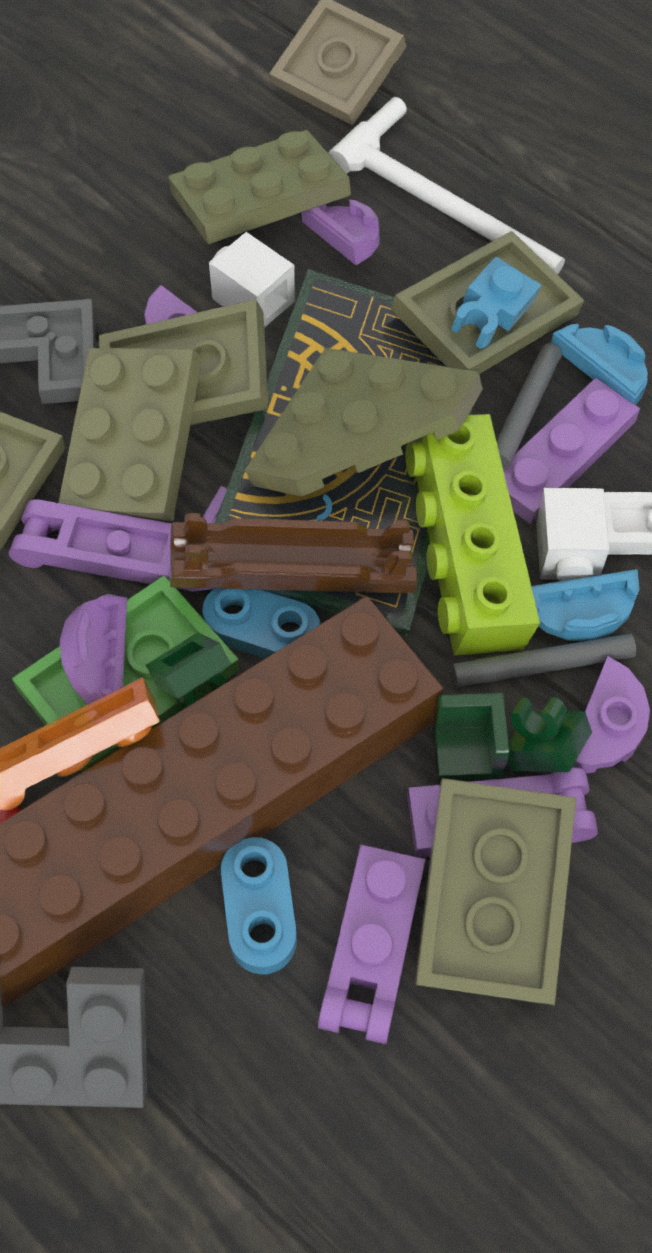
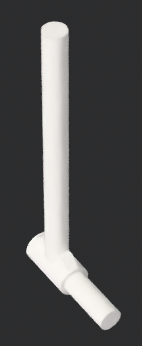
[328,97,565,275]

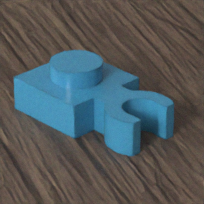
[451,257,542,349]

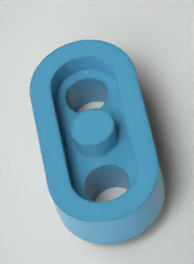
[203,588,320,659]
[221,837,297,974]

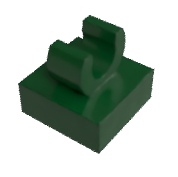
[145,632,231,708]
[508,697,592,772]

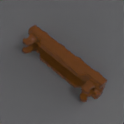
[170,513,417,593]

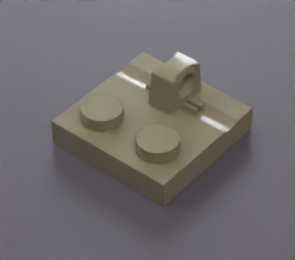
[269,0,406,126]

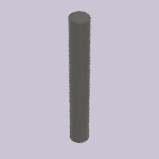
[496,343,562,470]
[451,633,636,688]

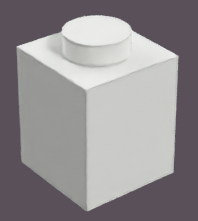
[209,232,295,328]
[536,488,609,582]

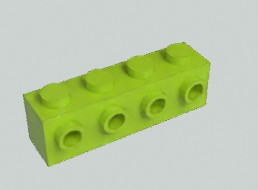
[406,414,540,656]

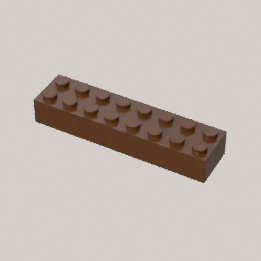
[0,596,443,1008]

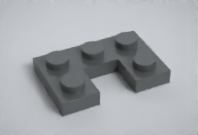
[0,299,96,404]
[0,967,147,1108]

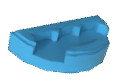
[551,324,648,405]
[531,569,639,641]

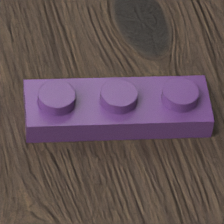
[503,378,640,525]

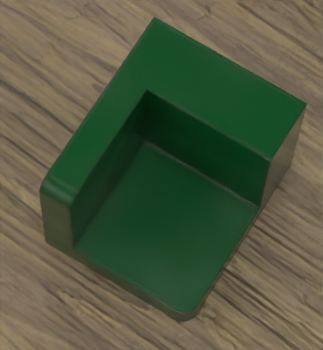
[433,693,509,785]

